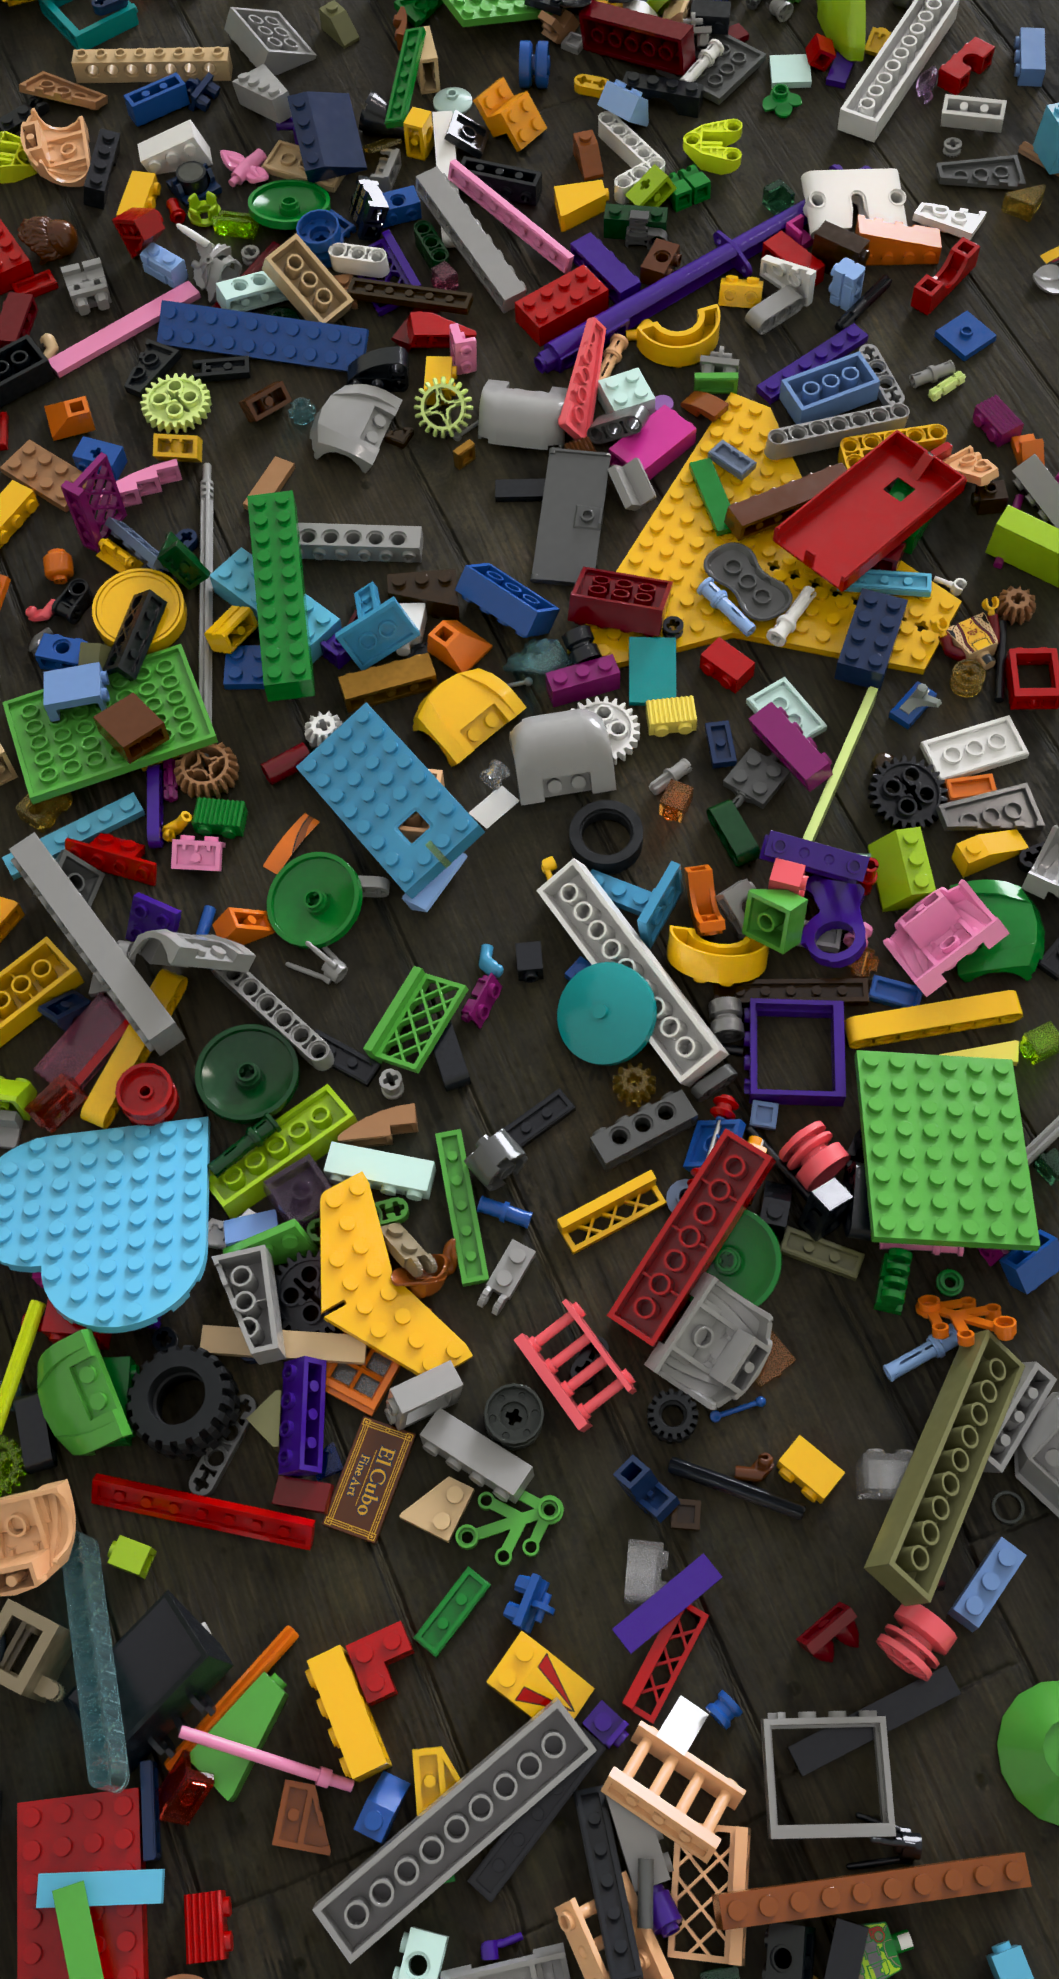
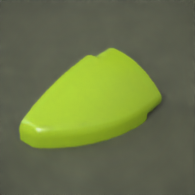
[816,0,866,61]

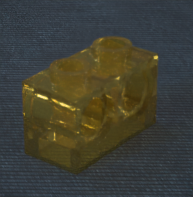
[15,792,74,834]

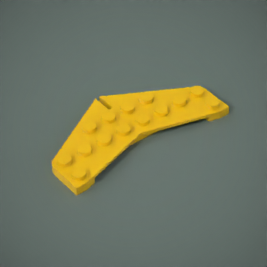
[320,1171,473,1376]

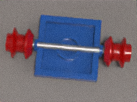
[683,1094,746,1186]

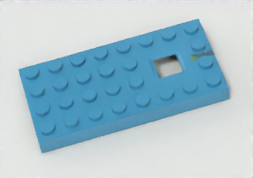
[296,702,485,899]

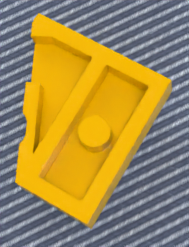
[412,1746,461,1816]

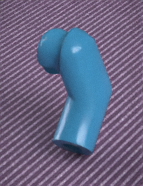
[479,944,504,978]

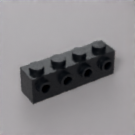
[459,156,542,206]

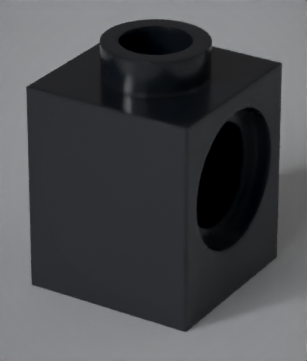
[515,941,544,983]

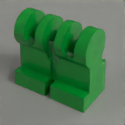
[668,164,711,212]
[873,1248,913,1315]

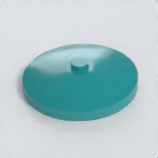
[557,962,657,1066]

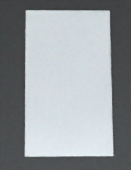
[469,785,520,829]
[656,1696,709,1756]

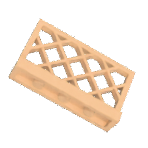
[667,1823,751,1966]

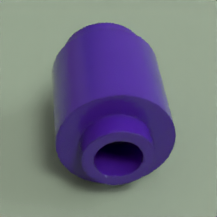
[652,1884,683,1938]

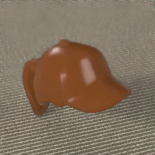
[391,1238,458,1298]

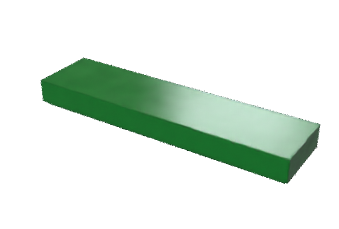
[689,458,732,536]

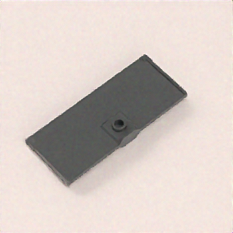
[530,447,611,586]

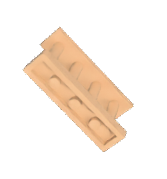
[601,1720,746,1864]
[554,1871,674,1979]

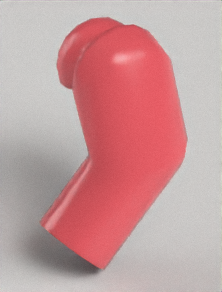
[25,599,55,622]

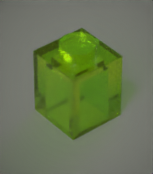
[1019,1021,1059,1065]

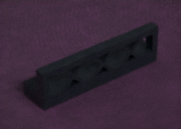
[103,589,168,681]

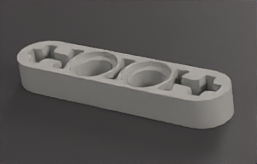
[859,344,905,406]

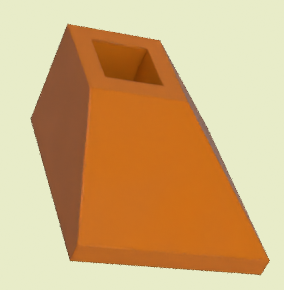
[44,396,96,441]
[427,620,493,673]

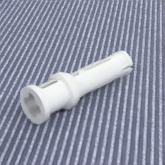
[679,39,724,82]
[766,586,817,647]

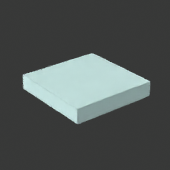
[769,54,812,89]

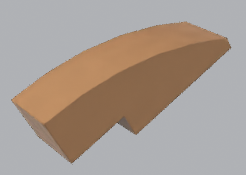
[338,1103,418,1148]

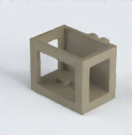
[0,1599,81,1703]

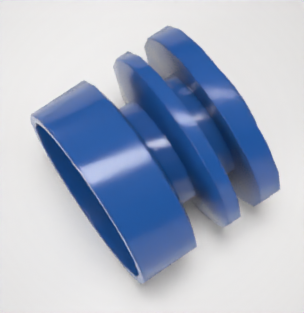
[296,209,344,268]

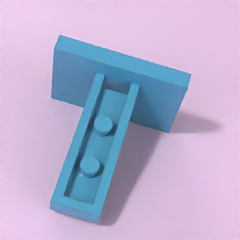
[335,581,420,671]
[590,861,684,949]

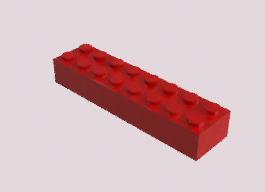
[607,1128,776,1347]

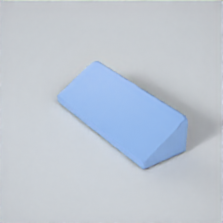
[402,853,468,912]

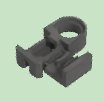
[625,210,668,249]

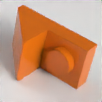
[1010,434,1045,466]

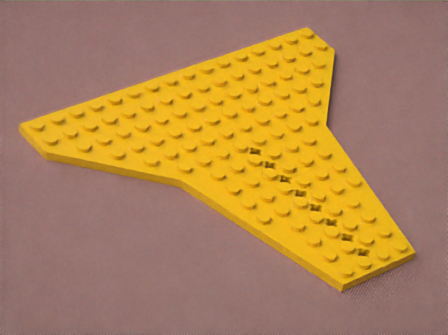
[567,392,962,675]

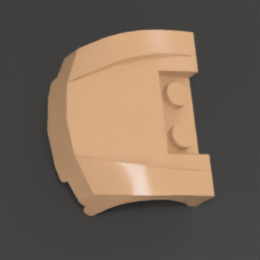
[20,108,91,187]
[0,1479,76,1596]

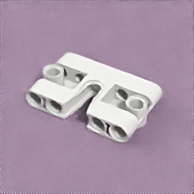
[801,168,908,239]

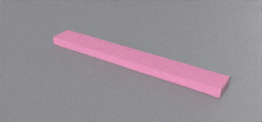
[448,159,574,274]
[48,280,201,378]

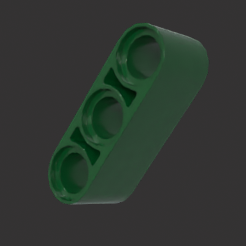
[414,220,450,277]
[706,799,760,867]

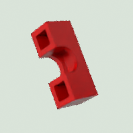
[937,37,995,95]

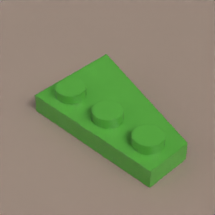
[223,1218,320,1265]

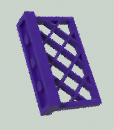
[356,229,421,317]

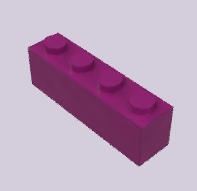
[749,702,833,792]

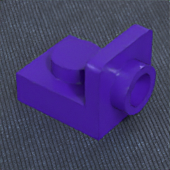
[582,1700,629,1750]

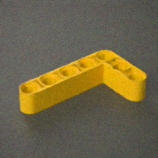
[838,424,947,470]

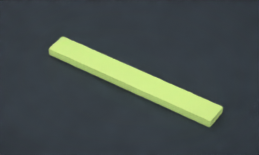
[802,686,878,842]

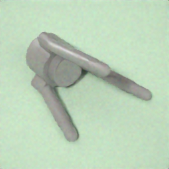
[285,941,348,985]

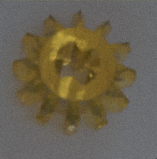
[612,1062,656,1107]

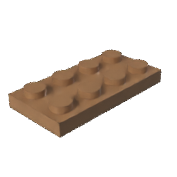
[0,439,96,513]

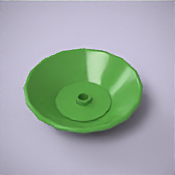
[997,1681,1059,1826]

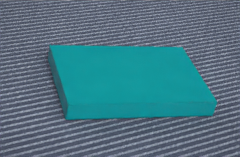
[629,637,676,706]

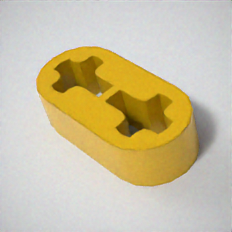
[574,74,609,98]

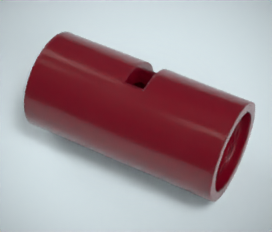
[260,742,310,785]

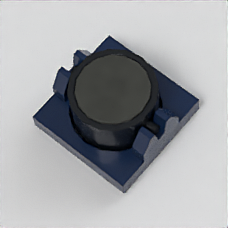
[166,161,222,210]

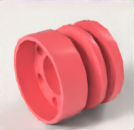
[778,1121,851,1192]
[876,1604,957,1681]

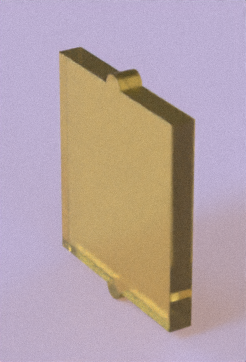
[362,138,402,153]

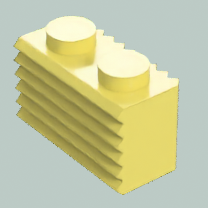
[646,695,697,737]

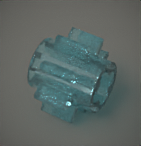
[288,397,316,425]

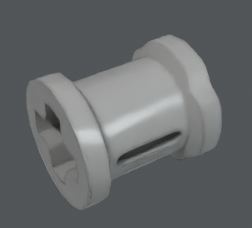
[379,1068,404,1100]

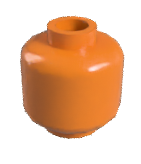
[43,548,74,584]

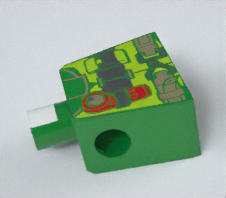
[832,1921,914,1979]

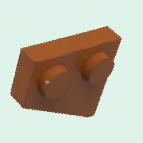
[272,1779,331,1856]

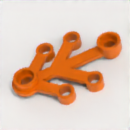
[915,1295,1017,1347]

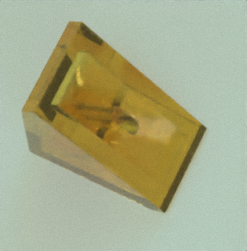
[1001,184,1046,222]

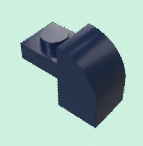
[612,1455,680,1523]

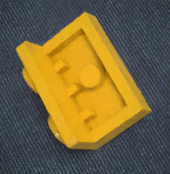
[718,275,764,308]

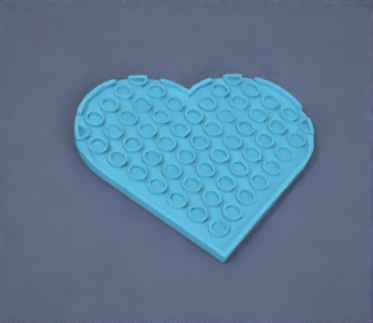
[0,1117,210,1333]

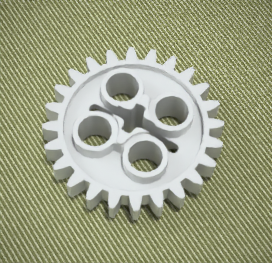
[570,696,640,765]

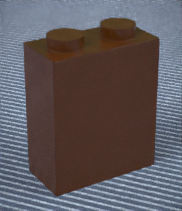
[93,693,170,764]

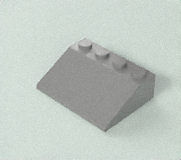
[224,7,317,75]

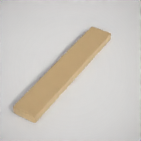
[200,1325,367,1365]

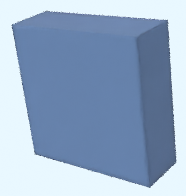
[749,1100,779,1131]

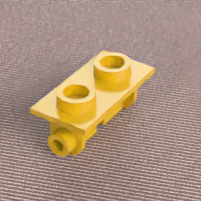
[96,538,144,573]

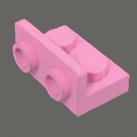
[449,323,477,375]
[171,835,226,871]

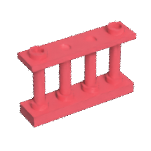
[514,1299,637,1433]

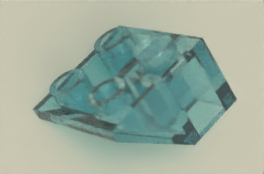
[502,638,572,676]

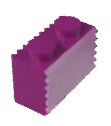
[972,395,1024,447]

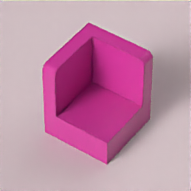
[785,214,814,249]

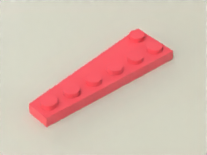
[558,317,606,441]

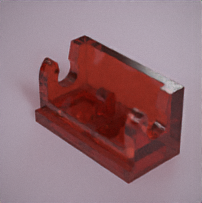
[24,1073,88,1133]

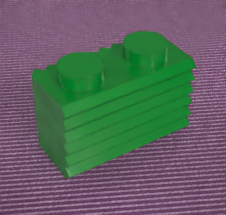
[192,797,248,839]

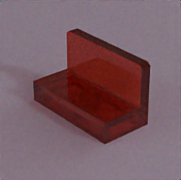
[159,1750,215,1826]

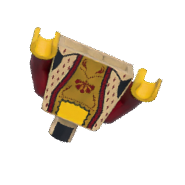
[931,596,1000,670]

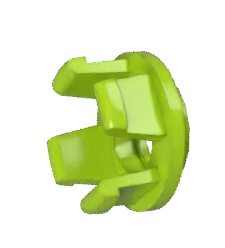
[187,191,222,227]

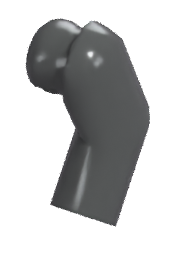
[28,627,54,657]

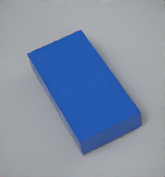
[869,974,923,1009]

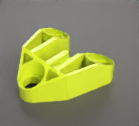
[683,119,743,175]
[0,131,37,184]

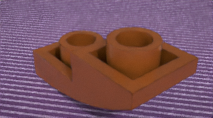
[393,6,408,51]
[680,391,729,422]

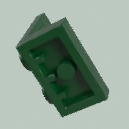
[157,531,211,591]

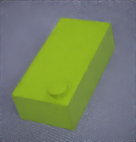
[985,505,1059,588]

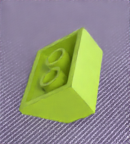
[868,827,936,912]
[0,1076,38,1121]

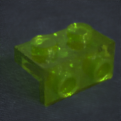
[212,210,260,239]

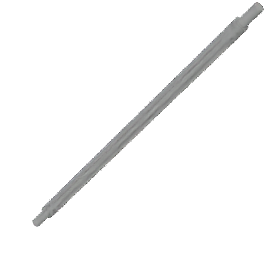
[198,463,214,767]

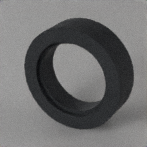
[569,800,643,875]

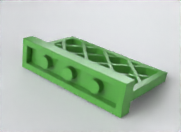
[363,966,469,1073]

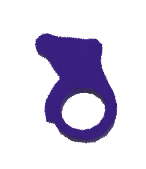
[800,875,866,968]

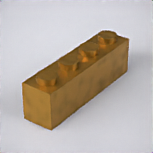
[338,653,437,713]

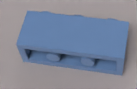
[1014,27,1046,87]
[947,1537,1027,1632]

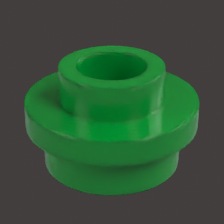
[936,1269,964,1297]

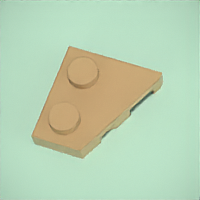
[399,1476,475,1543]

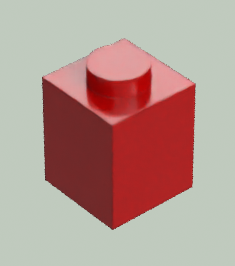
[805,33,836,72]

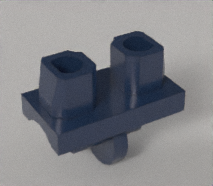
[185,72,221,112]

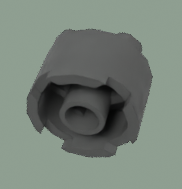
[464,1128,528,1191]

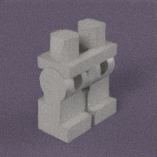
[60,257,112,316]

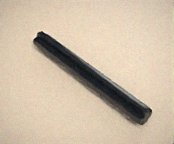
[668,1457,806,1520]

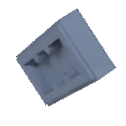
[708,439,757,481]

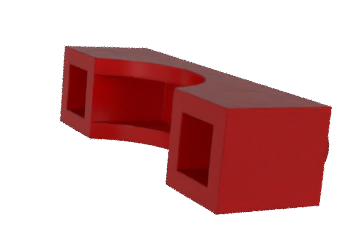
[910,237,980,315]

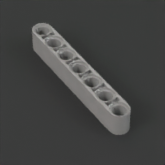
[764,403,910,460]
[211,969,334,1071]

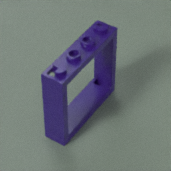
[744,998,846,1107]

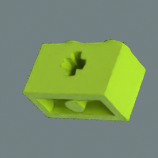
[625,164,677,207]

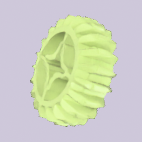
[414,376,473,438]

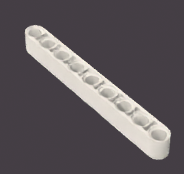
[432,110,459,248]

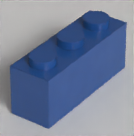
[124,72,190,127]

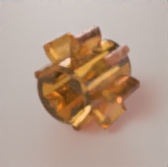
[848,947,879,977]

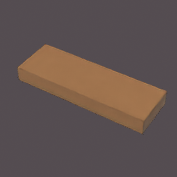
[243,456,295,510]

